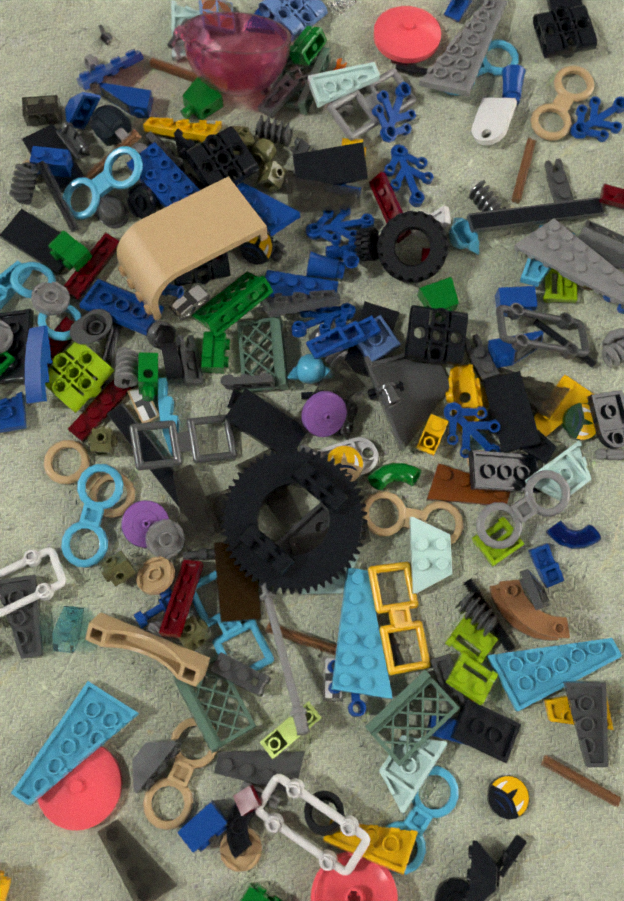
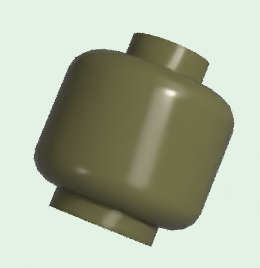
[250,138,276,165]

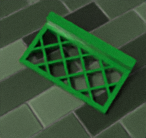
[191,271,273,338]

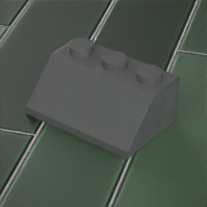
[578,219,624,269]

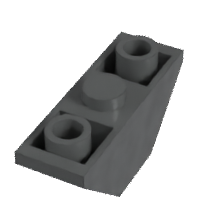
[132,739,184,794]

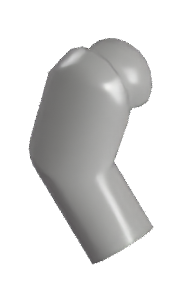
[602,328,624,346]

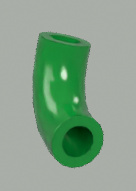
[368,463,421,490]

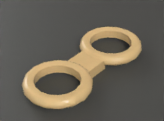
[531,66,594,140]
[44,440,135,518]
[362,491,464,544]
[143,718,219,830]

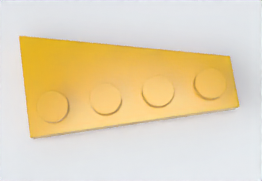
[143,117,222,143]
[534,374,594,437]
[323,819,418,875]

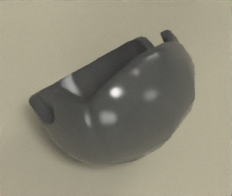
[147,320,176,350]

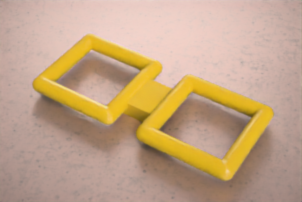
[368,562,431,675]

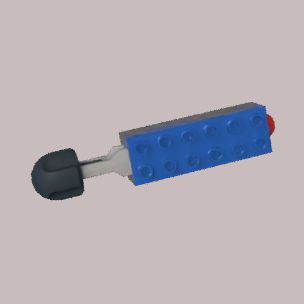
[91,105,200,210]

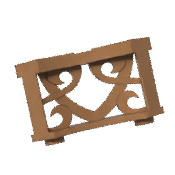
[489,580,570,641]

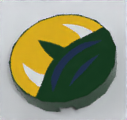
[562,403,596,441]

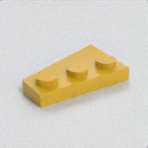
[544,695,614,730]

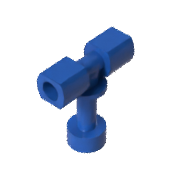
[325,241,359,268]
[134,587,172,629]

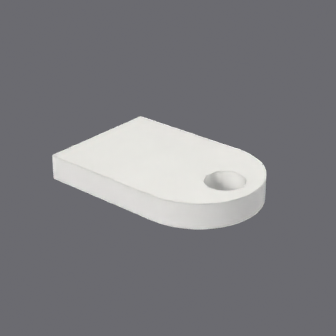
[472,97,517,145]
[317,437,378,477]

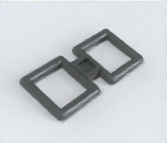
[129,414,237,471]

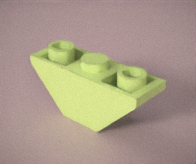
[260,701,322,759]

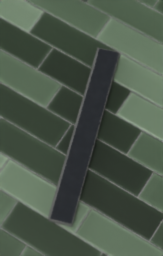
[467,197,604,233]
[107,403,214,533]

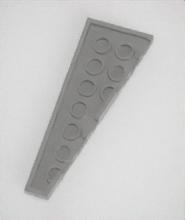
[419,0,508,97]
[514,219,624,305]

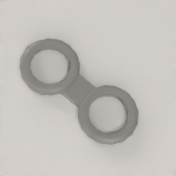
[476,470,570,549]

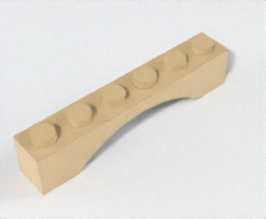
[85,612,210,687]

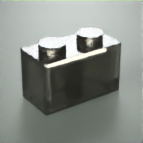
[22,95,62,127]

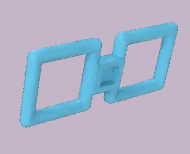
[192,571,274,671]

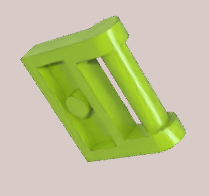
[543,268,577,303]
[471,516,524,567]
[445,614,498,664]
[445,651,498,706]

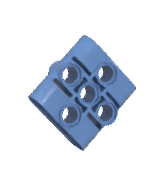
[259,0,327,42]

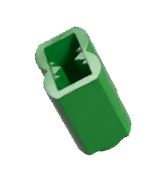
[48,230,93,272]

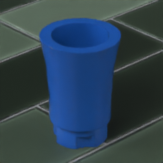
[502,65,526,105]
[306,251,345,280]

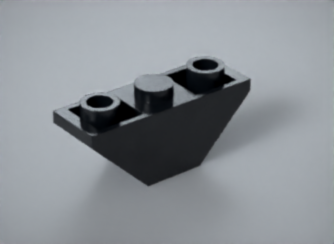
[465,840,500,901]

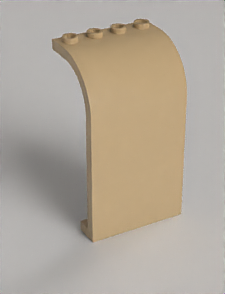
[117,177,268,321]

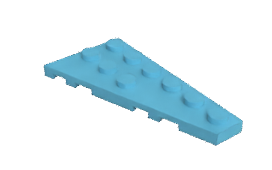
[331,568,393,699]
[487,638,622,712]
[11,681,139,806]

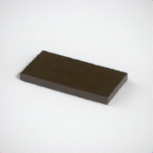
[213,542,261,623]

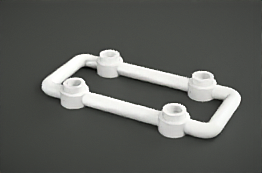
[0,547,66,617]
[255,774,370,876]

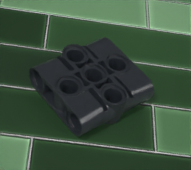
[533,5,597,59]
[185,126,259,188]
[174,252,230,286]
[404,305,468,366]

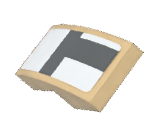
[127,387,160,423]

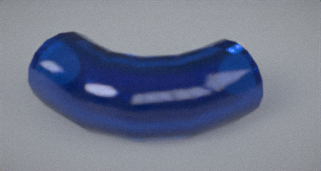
[546,520,601,549]

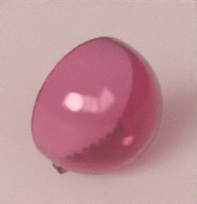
[174,11,291,97]

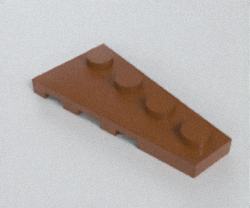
[426,463,510,506]

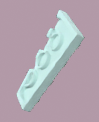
[307,62,380,108]

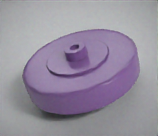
[302,391,347,437]
[121,500,169,548]

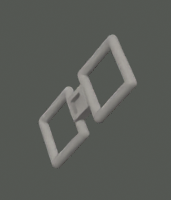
[327,68,417,141]

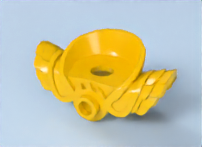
[446,364,489,432]

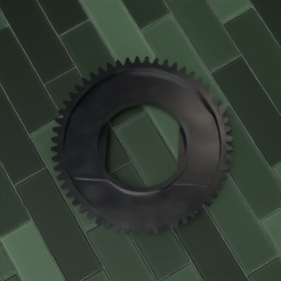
[220,447,368,595]

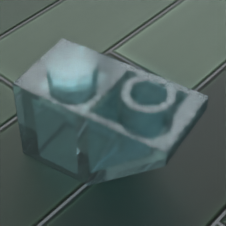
[52,606,84,653]

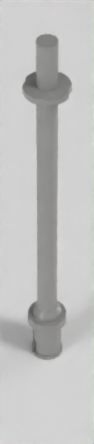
[259,583,310,736]

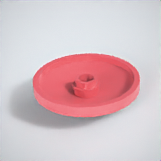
[373,6,441,64]
[38,746,122,831]
[311,852,398,901]

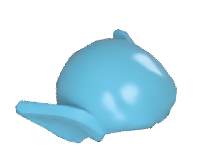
[448,217,480,255]
[287,354,335,384]

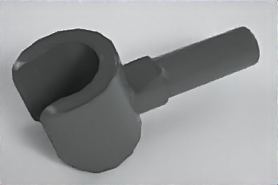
[99,25,113,45]

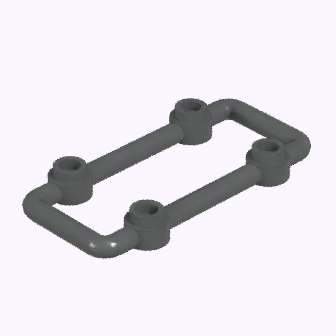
[496,303,590,360]

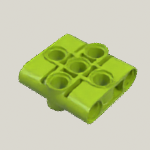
[45,342,115,413]

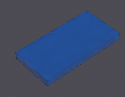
[79,279,164,336]

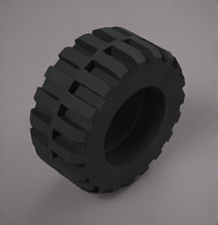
[378,210,449,283]

